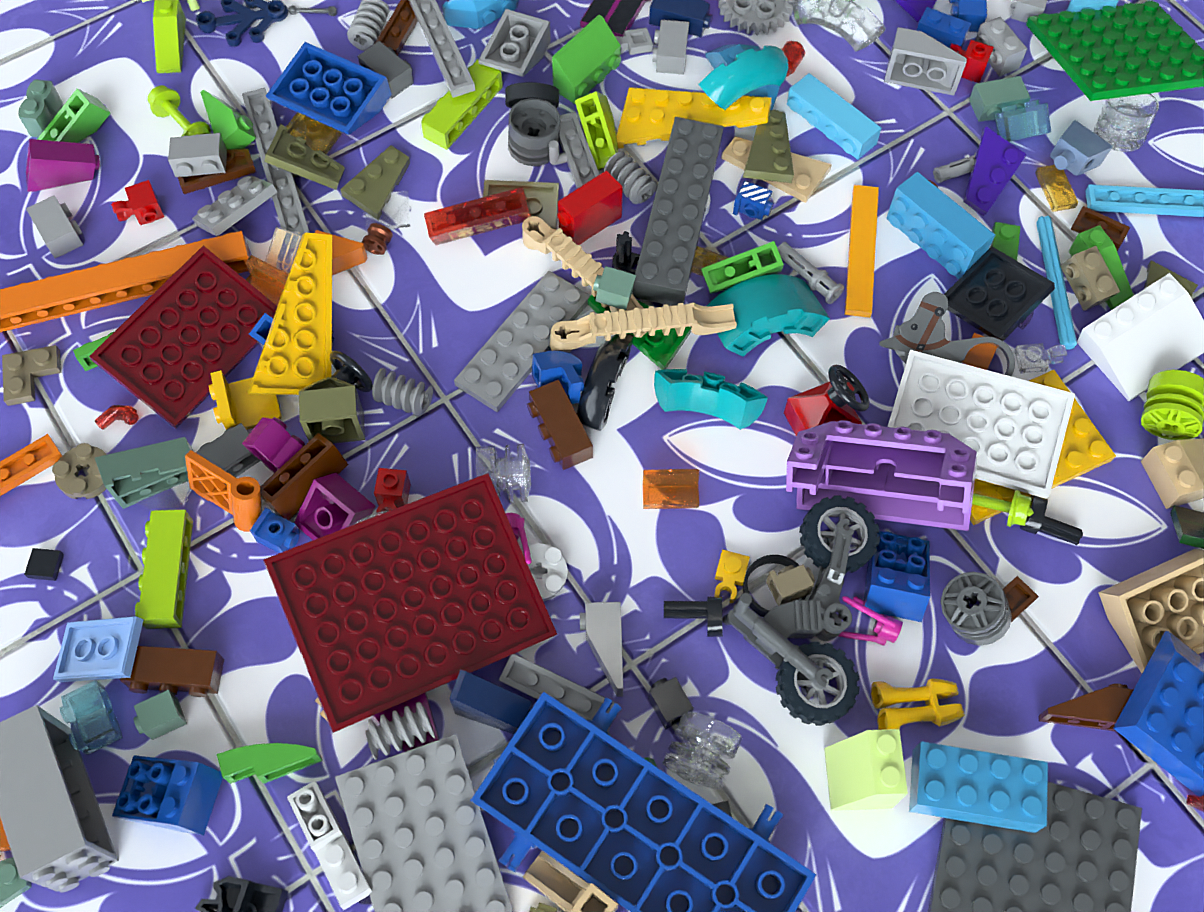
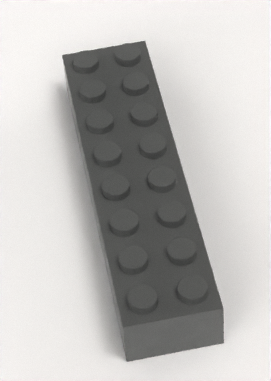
[632,117,724,306]

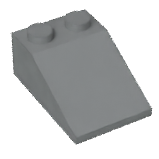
[478,9,551,77]
[884,27,967,96]

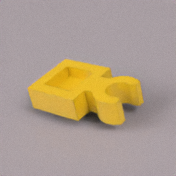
[714,549,750,603]

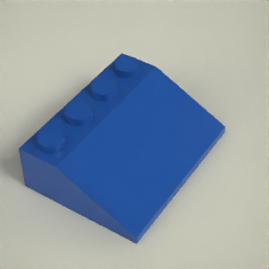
[266,42,392,135]

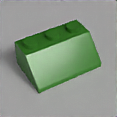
[552,15,621,104]

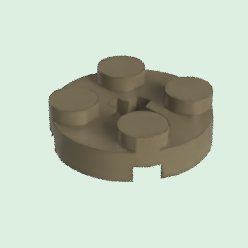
[52,443,107,499]

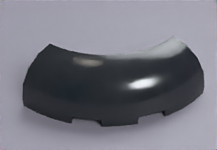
[576,334,634,431]

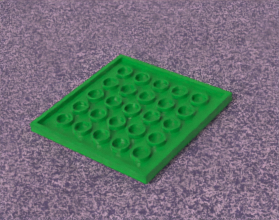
[1026,1,1204,101]

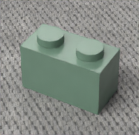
[969,76,1031,122]

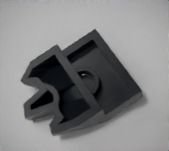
[195,876,289,912]

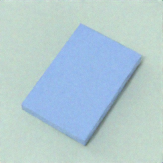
[53,616,143,682]

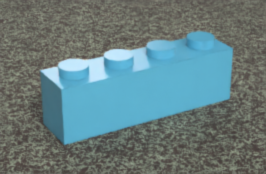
[786,73,882,160]

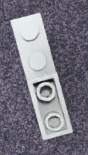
[287,781,372,910]

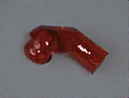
[94,405,139,430]

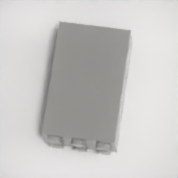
[0,705,119,893]

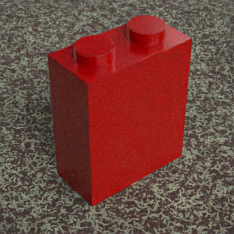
[557,170,623,245]

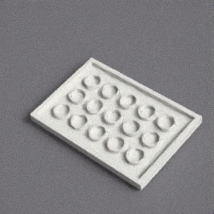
[887,350,1075,499]

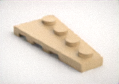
[722,136,832,203]

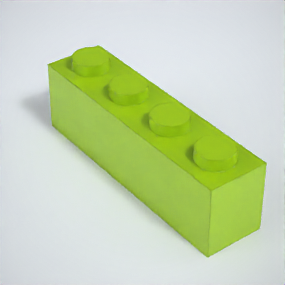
[421,59,503,150]
[135,510,193,629]

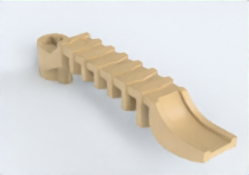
[522,216,648,338]
[550,303,737,353]

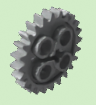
[718,0,794,36]

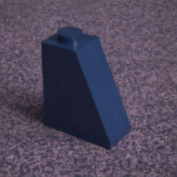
[649,0,712,38]
[449,670,533,735]

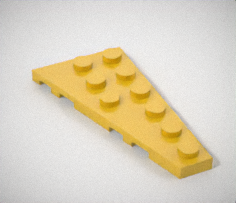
[616,88,771,149]
[247,232,332,395]

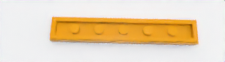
[844,185,879,318]

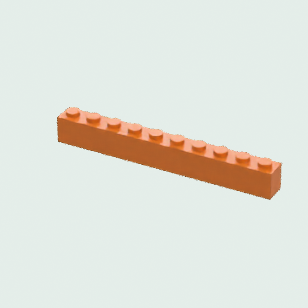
[0,231,254,332]

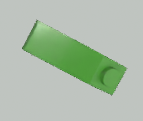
[37,88,110,143]
[200,89,256,150]
[1068,225,1134,310]
[701,241,784,294]

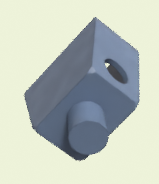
[1050,120,1113,176]

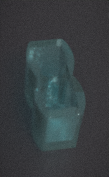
[995,100,1051,142]
[59,680,122,755]

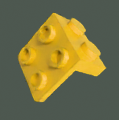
[209,371,282,430]

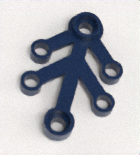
[196,0,289,47]

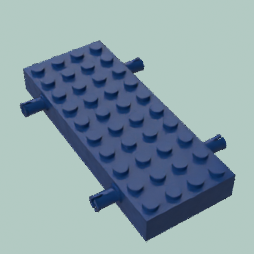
[471,691,817,912]

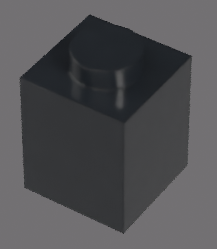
[648,677,694,730]

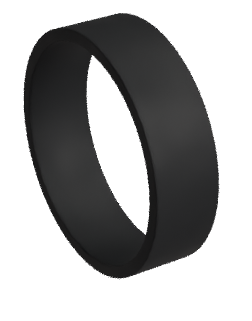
[505,82,559,108]
[743,554,806,617]

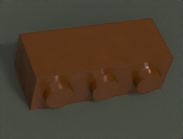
[527,380,593,470]
[260,433,349,521]
[120,646,224,697]

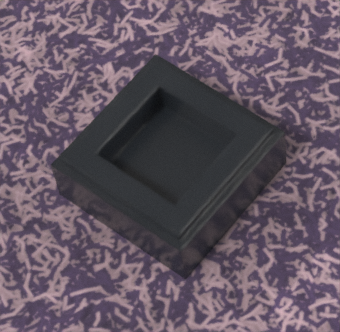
[24,548,64,581]

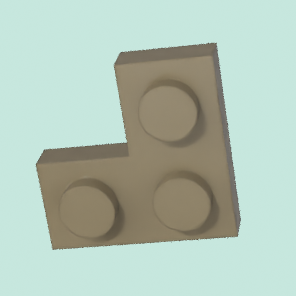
[2,345,61,406]

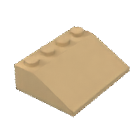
[1098,549,1204,673]

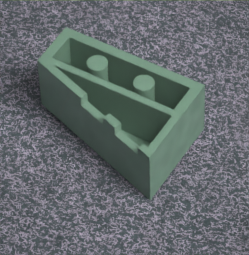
[95,437,193,509]

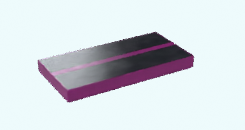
[580,0,647,37]

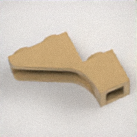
[522,851,618,912]

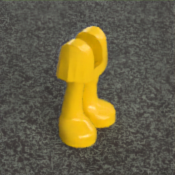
[871,679,965,730]

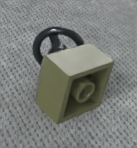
[299,351,373,444]

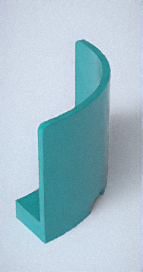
[707,274,830,357]

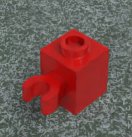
[950,40,994,83]
[111,180,164,226]
[374,468,411,515]

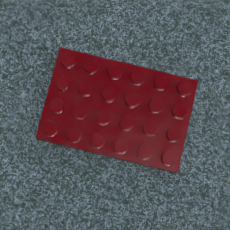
[89,245,278,429]

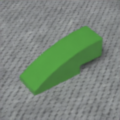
[216,743,323,784]

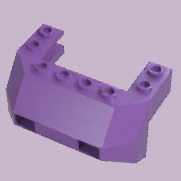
[786,420,977,531]

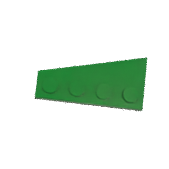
[588,295,691,370]

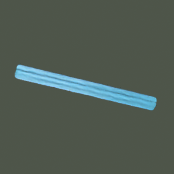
[1036,216,1077,350]

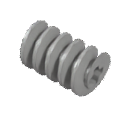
[347,0,390,51]
[604,151,658,204]
[372,368,433,416]
[365,702,435,760]

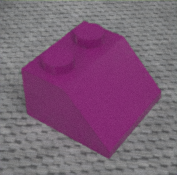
[294,473,376,540]

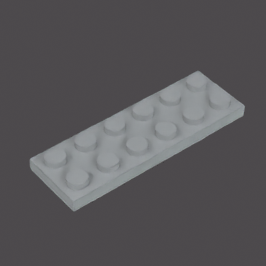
[454,271,591,412]

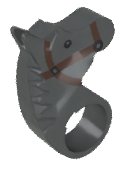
[879,291,1015,377]

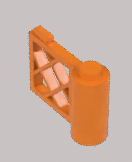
[185,450,262,532]

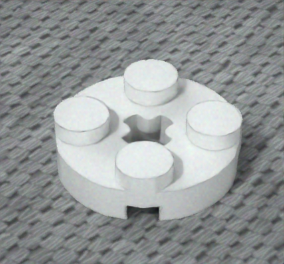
[521,543,568,601]

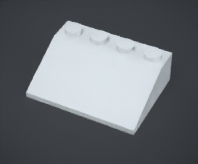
[1077,273,1204,401]

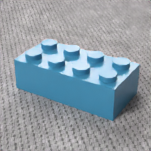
[886,172,995,279]
[909,741,1048,833]

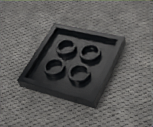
[944,246,1055,341]

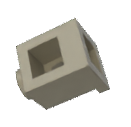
[766,564,815,606]

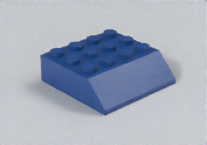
[1113,631,1204,801]

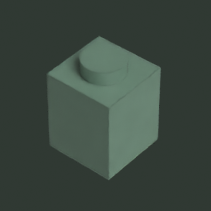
[593,266,636,310]
[133,690,187,740]

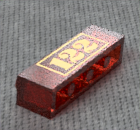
[423,187,532,246]

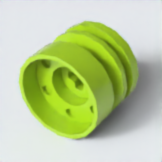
[1141,370,1204,440]

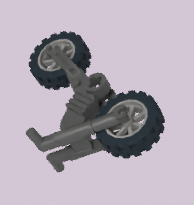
[722,495,880,726]

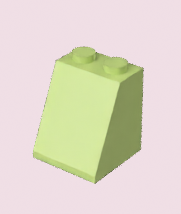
[824,729,908,811]

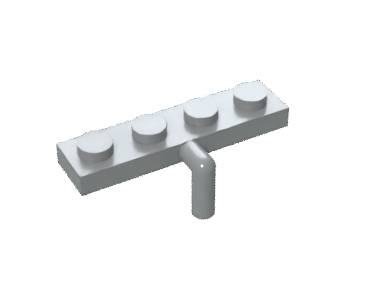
[549,112,600,189]
[499,654,620,731]

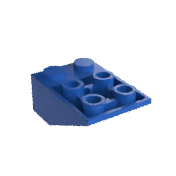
[864,531,930,622]
[112,755,223,835]

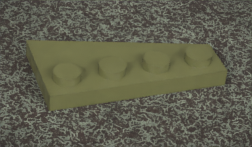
[743,110,794,183]

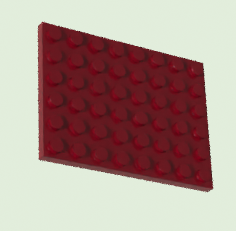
[263,473,558,733]

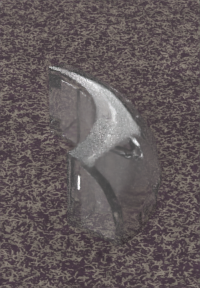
[793,0,886,52]

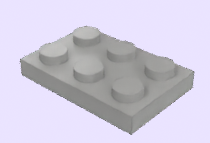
[192,175,277,236]

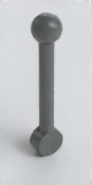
[288,5,337,16]

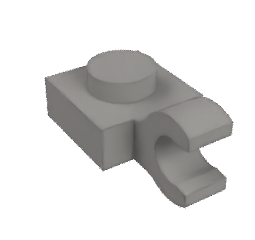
[615,27,653,55]

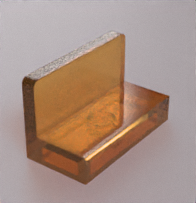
[245,255,289,306]
[642,469,700,509]

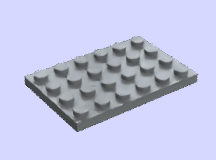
[335,734,513,912]

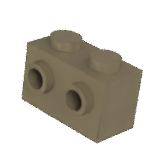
[1060,246,1120,311]

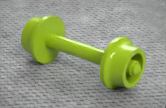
[147,85,212,136]
[972,490,1034,527]

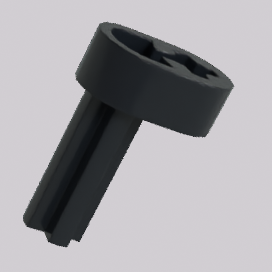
[612,231,640,275]
[1020,494,1083,545]
[664,597,723,637]

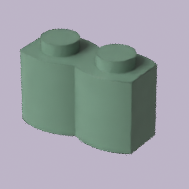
[18,79,63,137]

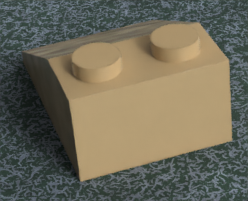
[1141,438,1204,509]

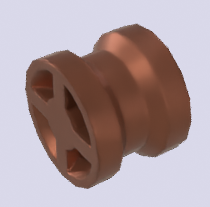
[361,223,393,255]

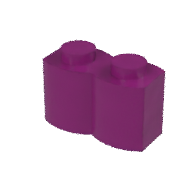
[242,417,305,473]

